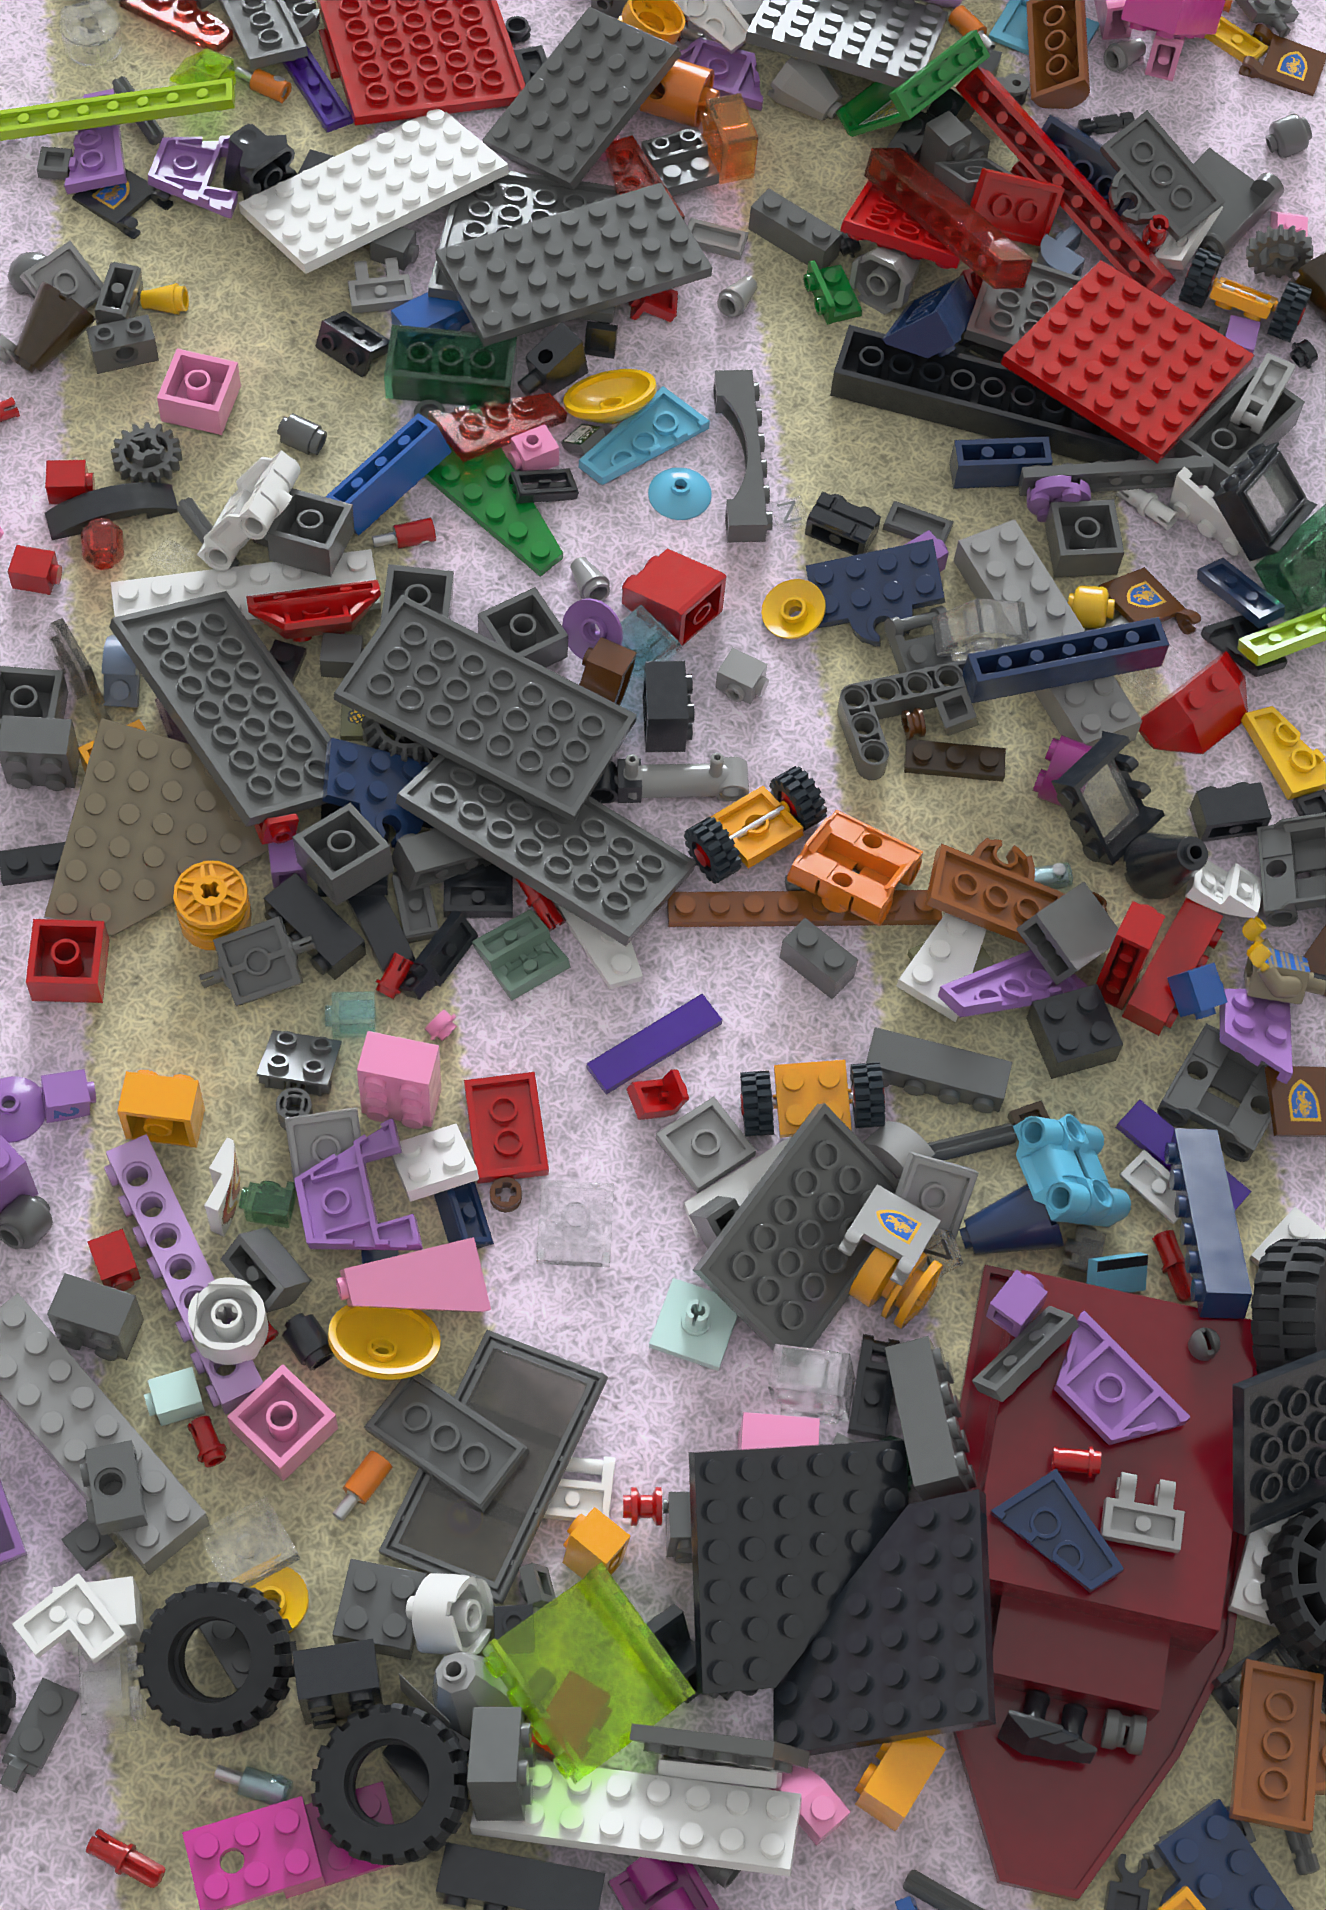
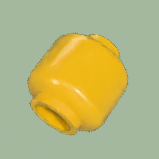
[1068,585,1115,629]

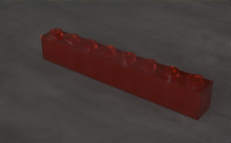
[864,148,1033,289]

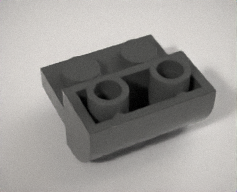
[641,127,719,197]

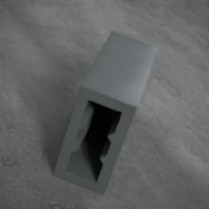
[1016,882,1119,985]

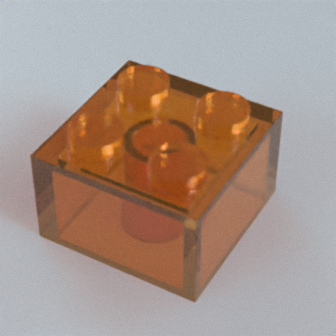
[701,93,758,184]

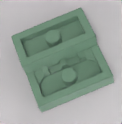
[472,909,571,1001]

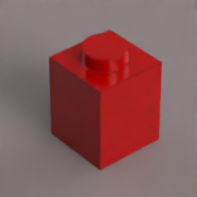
[45,460,95,504]
[7,545,62,595]
[87,1228,141,1291]

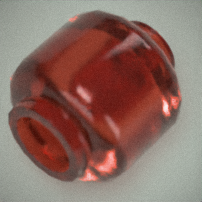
[81,518,124,570]

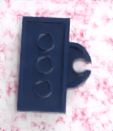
[806,539,946,647]
[322,737,434,848]
[1153,1799,1294,1910]

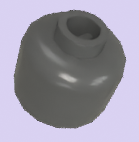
[1265,113,1312,158]
[0,1194,53,1249]

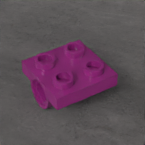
[608,1857,719,1910]

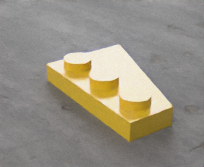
[1241,706,1326,800]

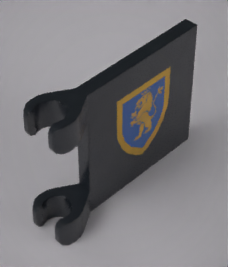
[72,168,174,239]

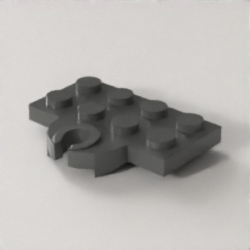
[218,0,320,69]
[1099,110,1225,242]
[629,1723,810,1774]

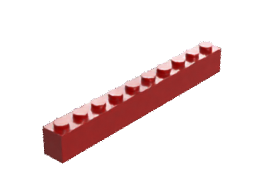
[955,66,1177,297]

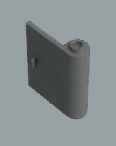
[1194,147,1284,258]

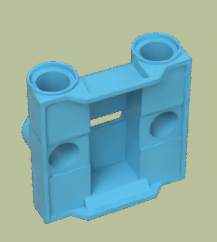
[1013,1114,1131,1227]

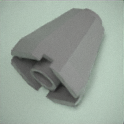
[767,57,843,121]
[849,247,921,314]
[432,1652,516,1740]

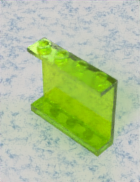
[482,1562,695,1784]

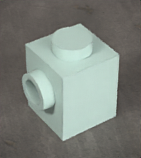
[144,1367,205,1426]

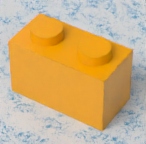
[562,1507,631,1591]

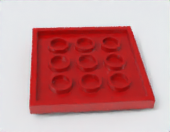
[840,179,976,269]

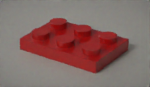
[963,168,1065,246]
[464,1072,549,1184]

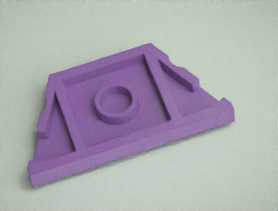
[679,37,763,111]
[1219,989,1293,1084]
[1054,1311,1191,1445]

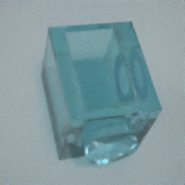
[325,991,376,1038]

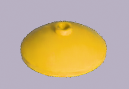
[563,369,657,424]
[328,1305,441,1380]

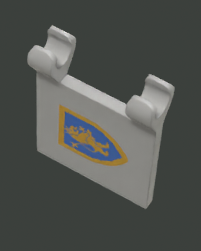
[838,1184,941,1286]

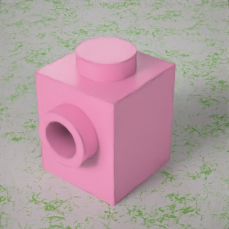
[508,424,559,471]

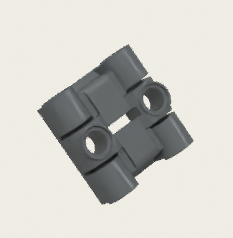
[1257,813,1326,927]
[1157,1023,1272,1162]

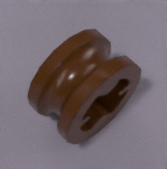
[901,707,926,739]
[489,1177,522,1213]

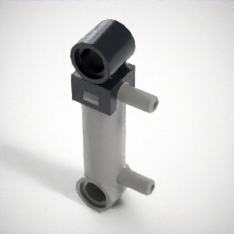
[590,753,749,804]

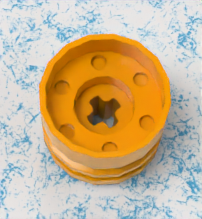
[617,0,686,45]
[173,861,252,950]
[849,1247,944,1329]

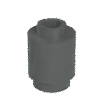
[277,413,327,455]

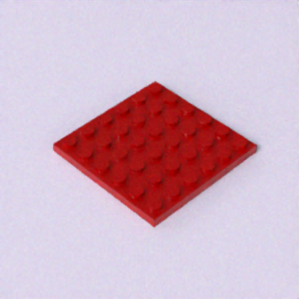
[317,0,526,126]
[1001,260,1255,464]

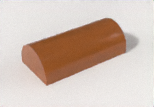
[1026,0,1090,109]

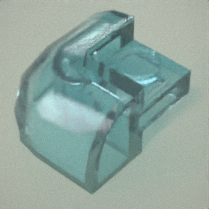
[620,605,682,678]

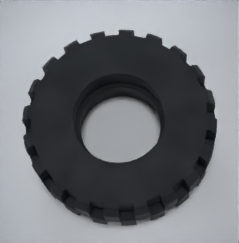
[1251,1239,1326,1375]
[1260,1501,1326,1675]

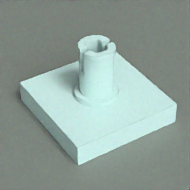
[649,1278,738,1371]

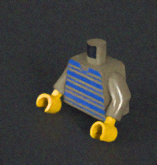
[1242,916,1326,1004]

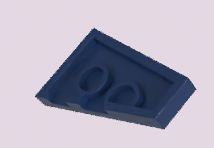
[990,1469,1124,1593]

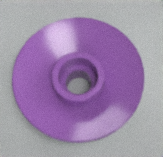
[562,598,623,660]
[0,1076,45,1143]

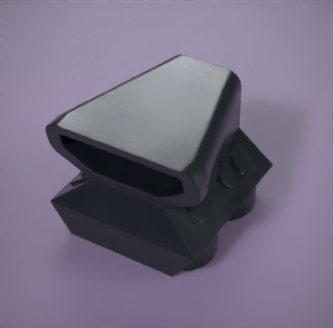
[223,124,297,200]

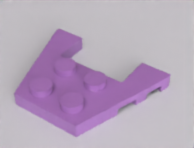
[148,136,238,219]
[294,1118,423,1251]

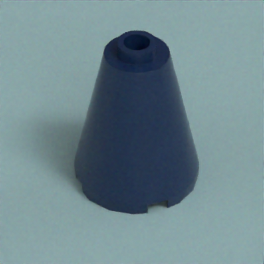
[959,1184,1064,1255]

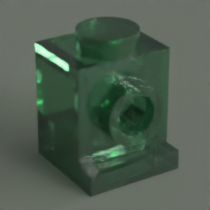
[239,1181,297,1228]

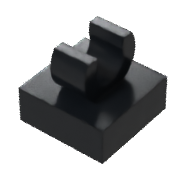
[584,321,618,359]

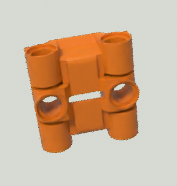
[787,810,923,926]

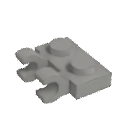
[348,257,413,314]
[1100,1472,1185,1553]

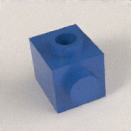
[1167,962,1228,1020]

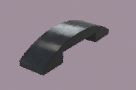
[45,482,178,540]
[346,895,415,974]

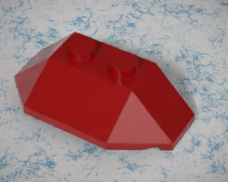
[246,580,381,642]
[1139,651,1248,754]

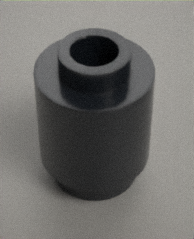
[282,1313,334,1371]

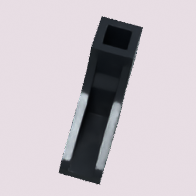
[881,86,975,174]

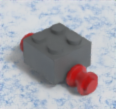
[623,1487,692,1563]

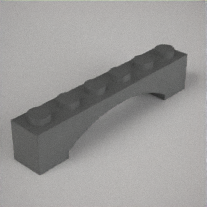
[713,370,773,543]

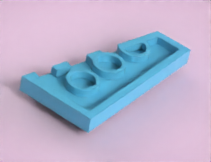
[578,386,710,485]

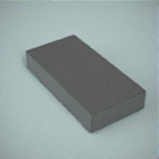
[883,501,954,544]

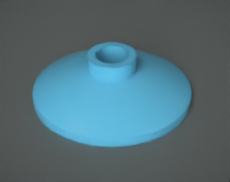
[648,468,712,520]

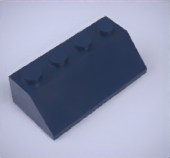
[1041,114,1135,217]
[883,275,976,358]

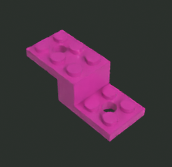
[182,1781,394,1910]

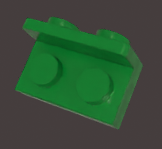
[803,260,862,325]

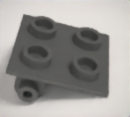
[256,1030,342,1097]

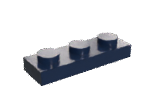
[1197,558,1285,628]

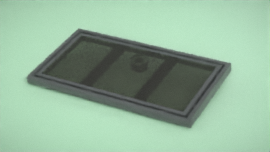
[379,1330,608,1605]

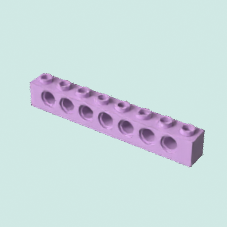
[104,1134,263,1415]

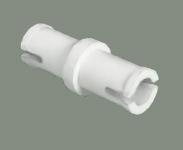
[1116,489,1179,530]

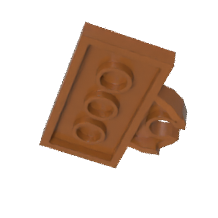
[925,838,1065,946]
[1229,1659,1326,1835]

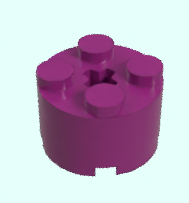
[1032,735,1093,808]

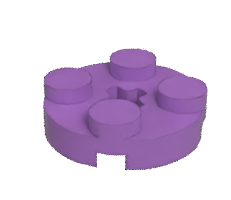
[1026,475,1091,522]

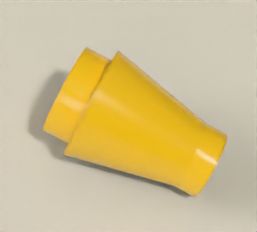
[140,283,189,315]

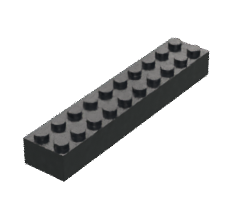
[830,325,1140,463]

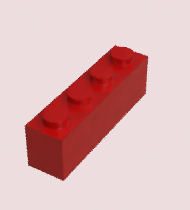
[1122,897,1224,1036]
[1096,901,1166,1010]

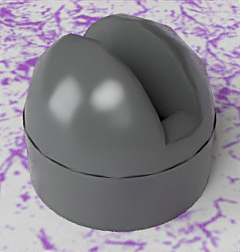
[1188,1328,1221,1361]

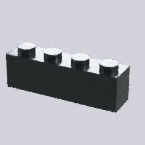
[436,1842,605,1910]

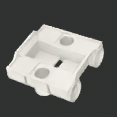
[197,450,300,571]

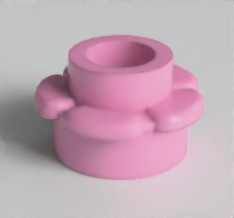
[425,1009,457,1041]

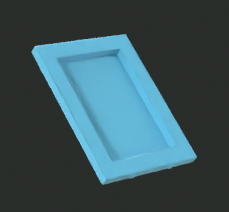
[988,0,1100,55]

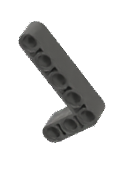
[837,660,971,780]

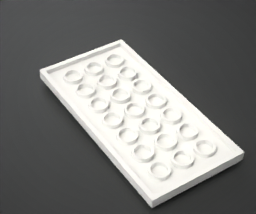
[238,109,509,274]

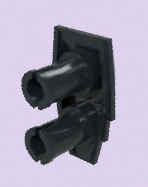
[997,1690,1097,1764]

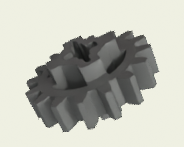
[1246,224,1313,278]
[111,422,183,483]

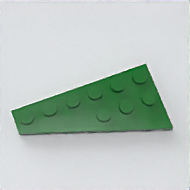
[424,404,563,577]

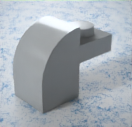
[862,1121,935,1180]

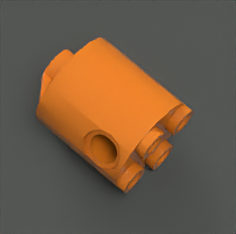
[639,59,720,127]

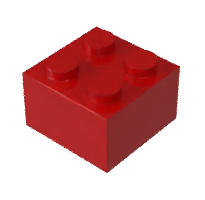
[26,919,110,1003]

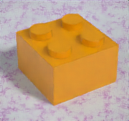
[117,1070,205,1148]
[854,1736,946,1831]

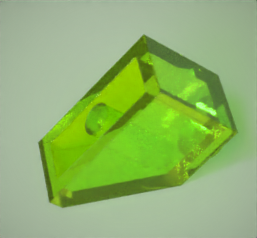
[169,48,236,85]

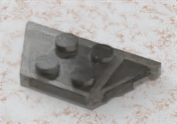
[46,618,112,726]

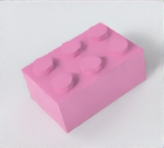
[357,1031,441,1129]

